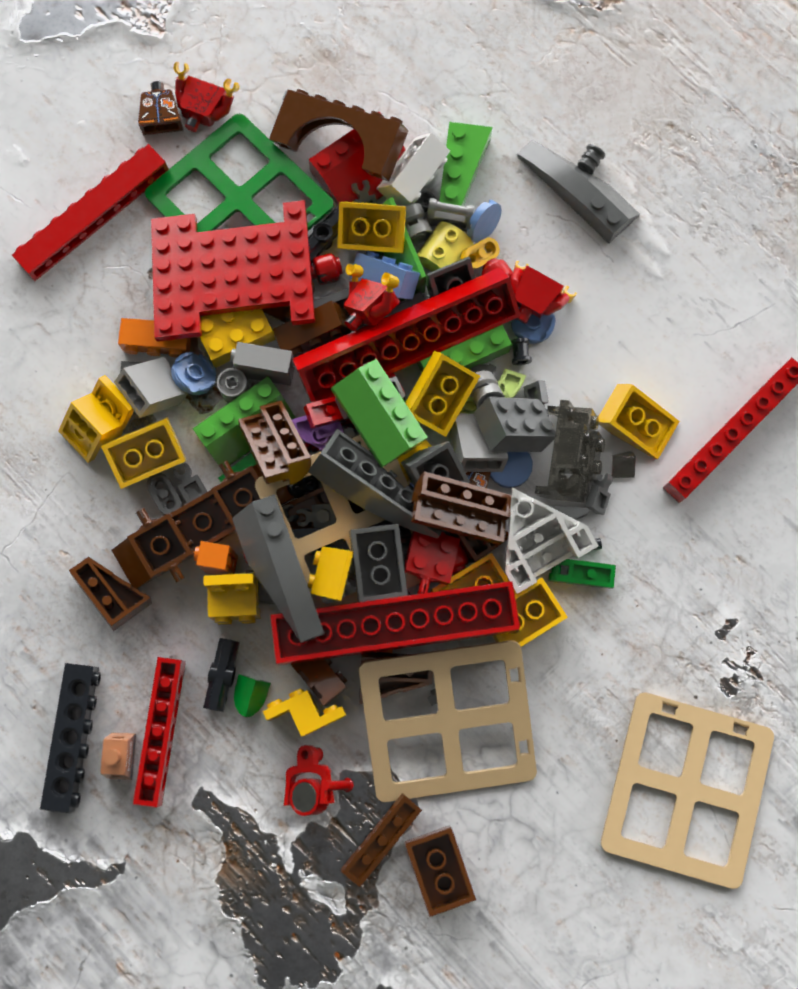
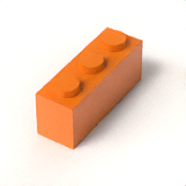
[118,318,191,358]
[194,541,238,575]

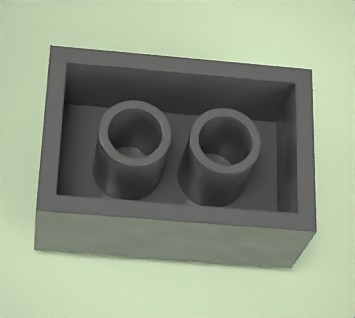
[473,397,558,452]
[349,524,408,602]

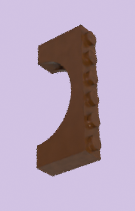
[269,89,409,181]

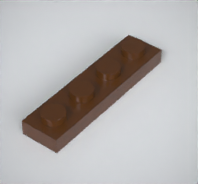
[340,793,422,887]

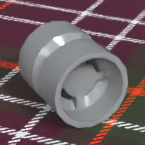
[405,203,433,245]
[217,368,250,403]
[470,371,505,409]

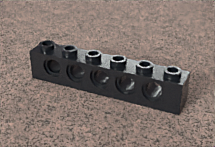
[40,663,101,813]

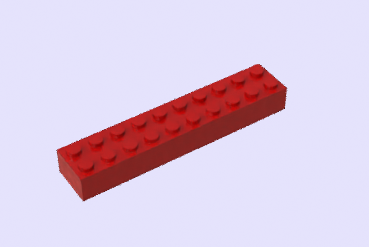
[292,268,521,403]
[270,581,520,666]

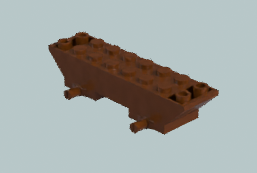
[111,461,295,589]

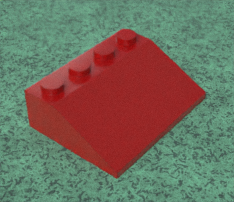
[309,111,406,207]

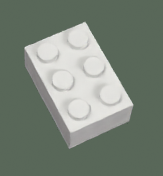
[376,133,450,206]

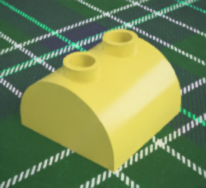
[417,222,474,272]

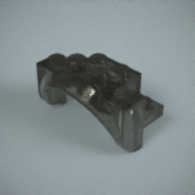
[535,400,605,503]

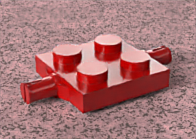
[404,531,460,594]

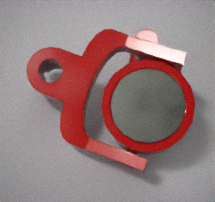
[284,745,353,816]

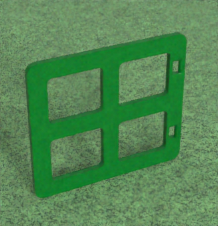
[145,114,334,232]

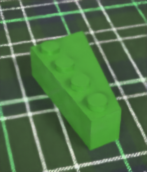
[439,122,493,206]

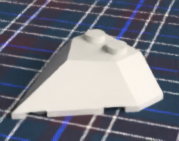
[505,488,598,594]

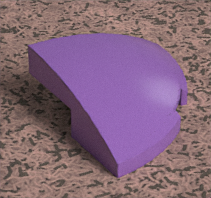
[292,416,343,451]

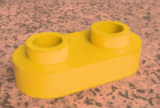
[460,237,500,270]

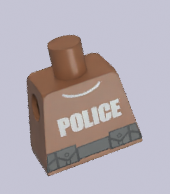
[100,732,136,780]

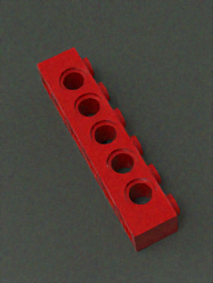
[133,657,186,807]

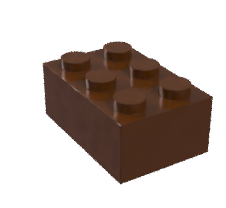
[405,825,476,917]

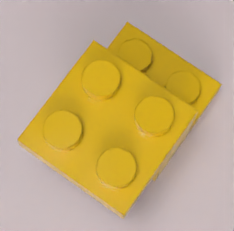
[58,375,134,463]
[204,573,261,625]
[263,688,347,737]

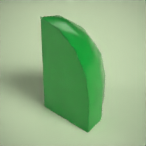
[233,674,271,717]

